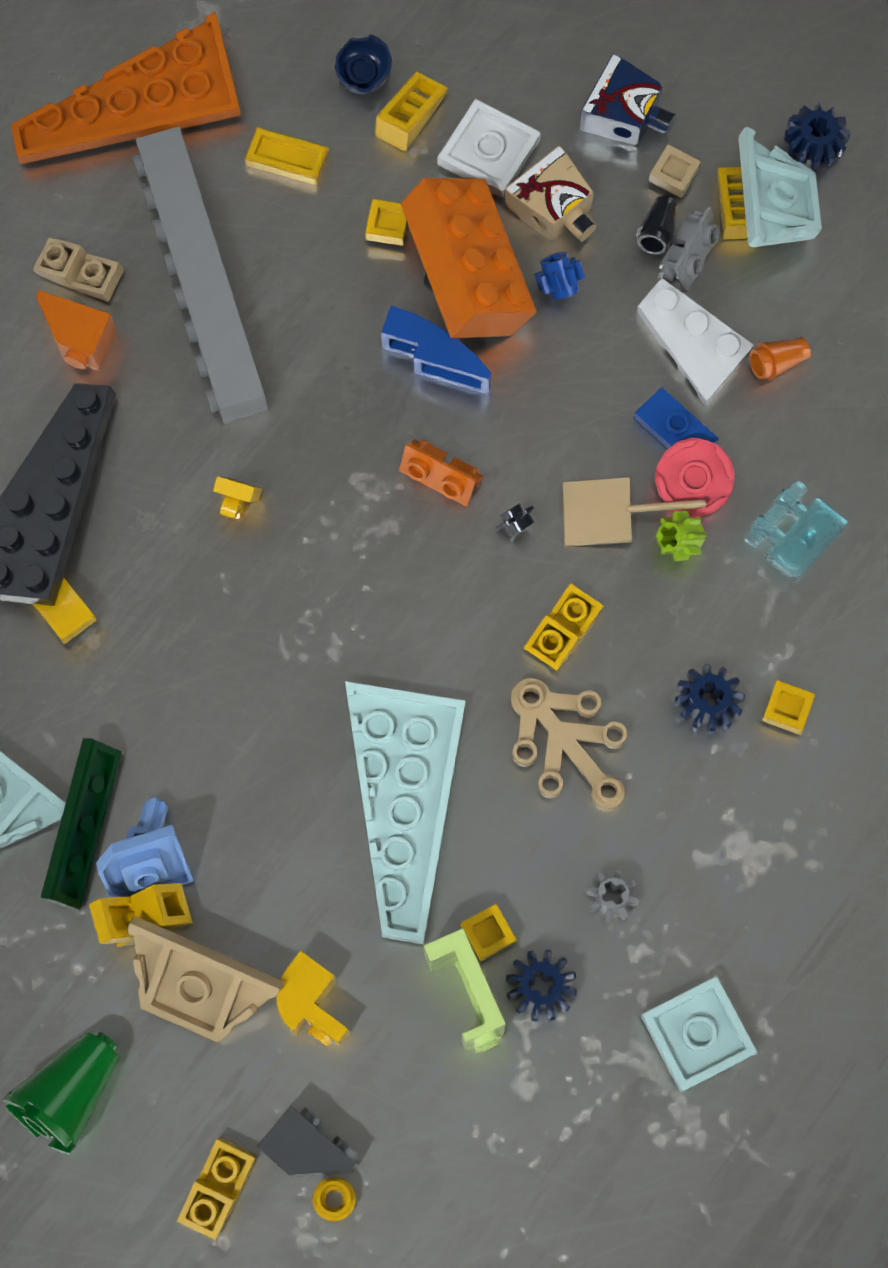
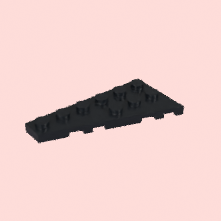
[0,383,116,606]

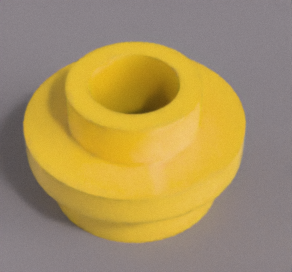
[312,1177,356,1222]

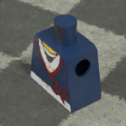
[579,53,676,145]

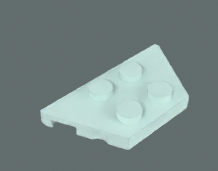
[738,127,822,247]
[0,751,65,849]

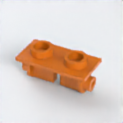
[399,439,484,507]

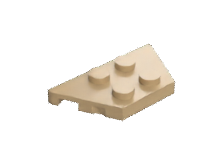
[128,916,285,1043]

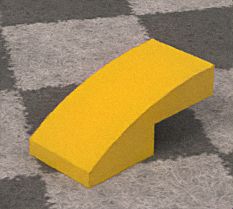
[32,577,97,645]

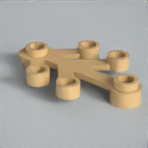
[511,678,627,811]

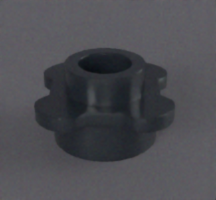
[496,503,536,538]

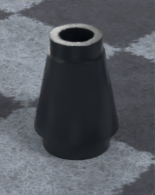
[636,196,678,255]

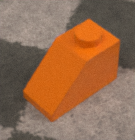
[36,290,116,370]

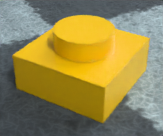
[365,199,408,246]
[762,680,815,735]
[459,904,517,962]

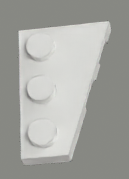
[637,278,754,407]

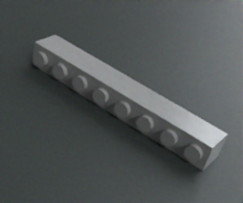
[132,126,268,424]

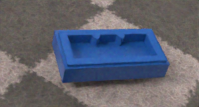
[634,387,719,449]

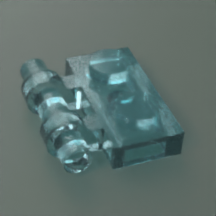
[745,481,848,584]

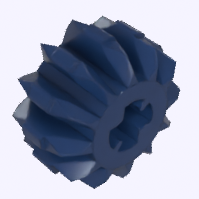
[784,102,850,171]
[674,664,745,735]
[506,950,577,1023]

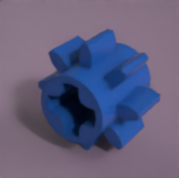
[534,252,585,300]

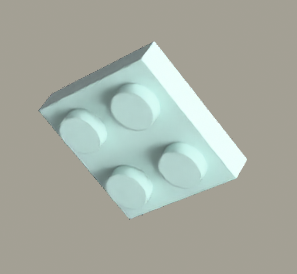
[641,976,758,1093]

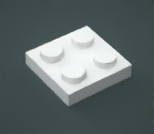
[437,99,541,199]

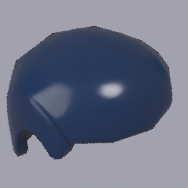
[334,34,393,95]

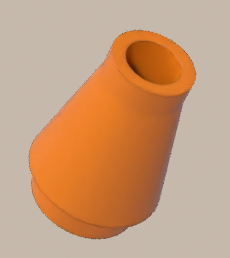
[749,337,811,380]

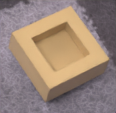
[649,145,701,198]

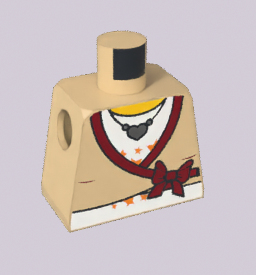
[504,145,597,241]

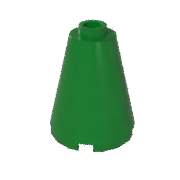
[3,1032,119,1155]

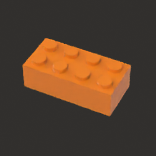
[401,178,537,338]

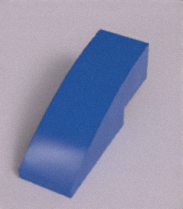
[381,305,491,394]

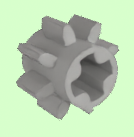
[586,869,639,924]

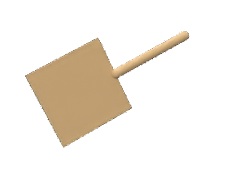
[563,477,707,547]

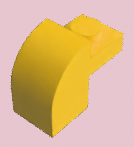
[89,883,193,948]
[276,951,350,1047]

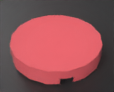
[655,438,735,517]

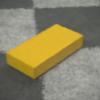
[245,127,329,186]

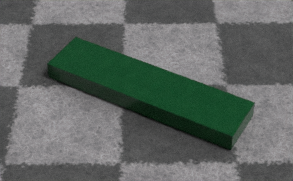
[40,738,122,910]

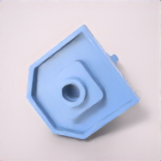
[96,797,194,897]

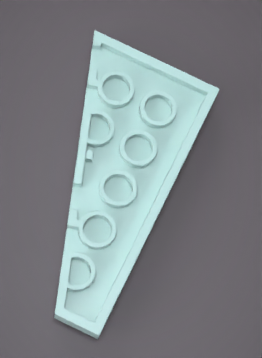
[345,681,465,945]

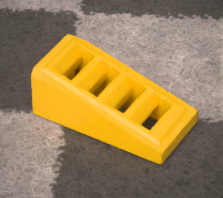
[375,71,448,151]
[717,166,748,240]

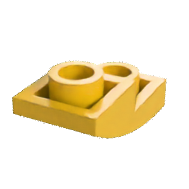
[524,583,604,671]
[177,1137,258,1240]

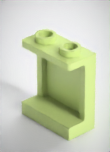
[424,928,506,1053]

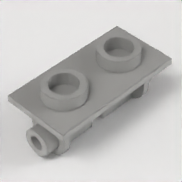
[659,207,721,292]

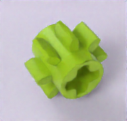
[655,511,707,561]

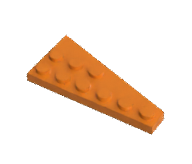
[10,12,241,165]

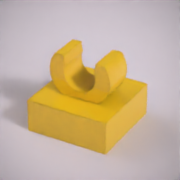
[213,476,262,519]

